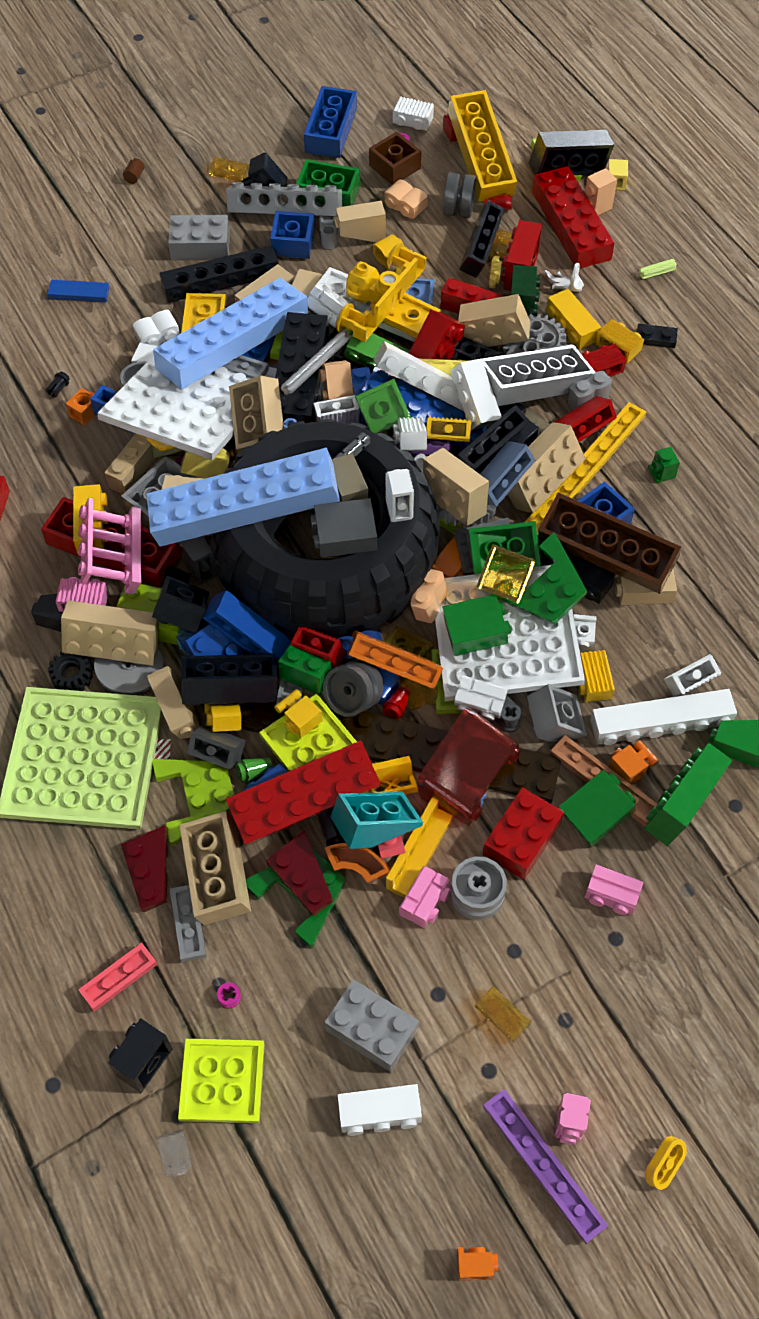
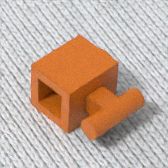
[609,740,659,784]

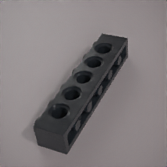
[159,245,279,303]

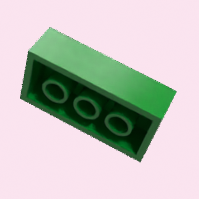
[643,743,732,847]

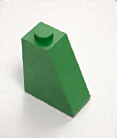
[708,720,759,768]

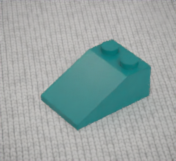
[331,792,423,849]

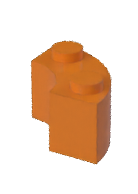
[324,843,391,883]

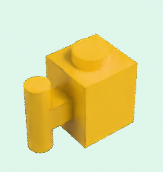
[274,689,323,739]

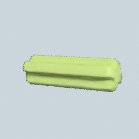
[639,259,677,279]

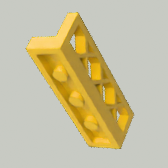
[332,756,418,809]
[386,797,453,898]

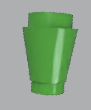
[236,757,273,782]

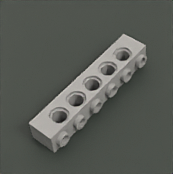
[226,182,342,216]

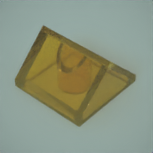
[476,544,536,603]

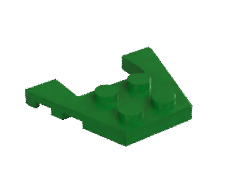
[490,532,587,625]
[246,848,346,949]

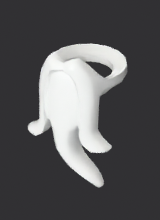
[544,263,584,292]

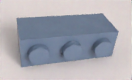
[480,441,536,507]

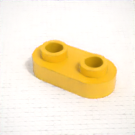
[645,1136,687,1190]

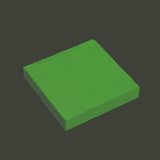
[355,379,411,434]

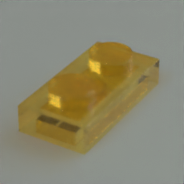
[208,157,249,182]
[488,230,513,265]
[475,986,531,1043]

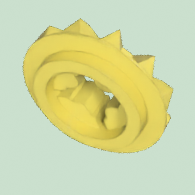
[489,256,502,288]

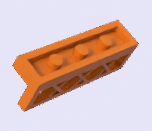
[348,630,443,689]

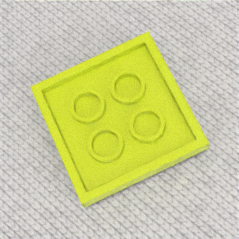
[259,694,357,772]
[178,1039,265,1123]

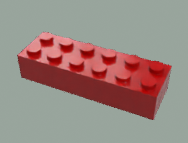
[532,166,615,269]
[41,497,181,588]
[226,740,381,847]

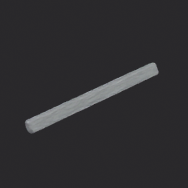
[281,329,351,395]

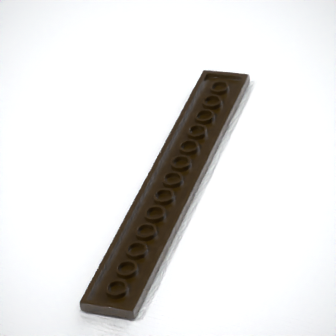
[239,691,561,804]

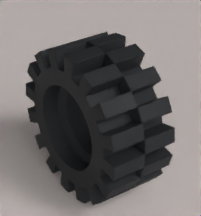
[48,652,93,691]

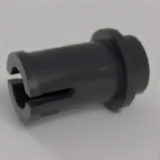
[46,371,70,398]

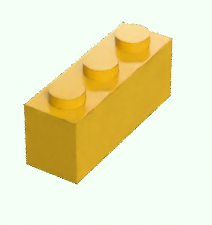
[546,289,601,350]
[73,484,108,553]

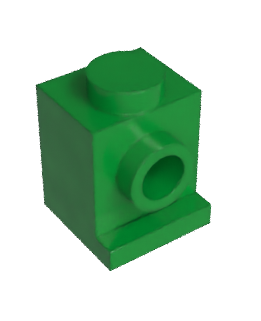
[648,447,680,483]

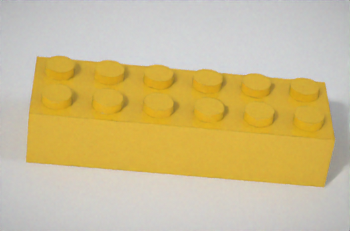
[448,90,517,202]

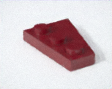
[121,825,168,912]
[266,830,333,917]

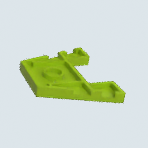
[152,759,234,846]

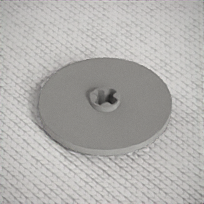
[94,649,163,695]

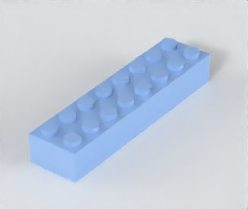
[153,278,308,389]
[147,448,340,547]

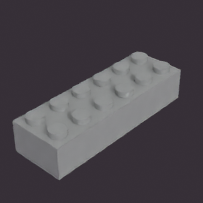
[482,345,595,406]

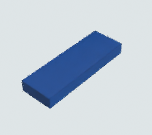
[48,280,110,302]

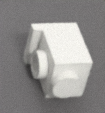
[573,614,597,652]

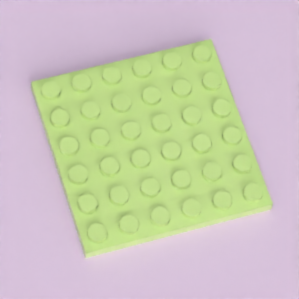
[0,687,163,830]

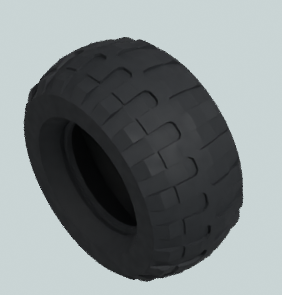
[209,419,440,639]

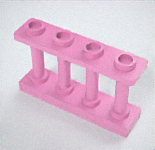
[78,498,141,594]

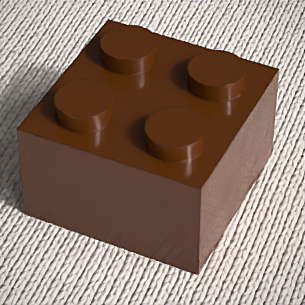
[369,132,422,185]

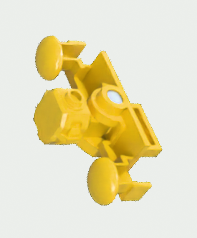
[336,243,441,342]

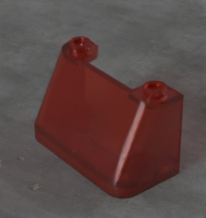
[417,707,521,826]

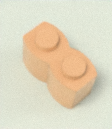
[384,180,428,219]
[411,569,448,623]

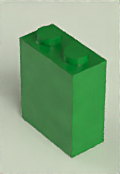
[442,594,511,656]
[559,769,637,847]

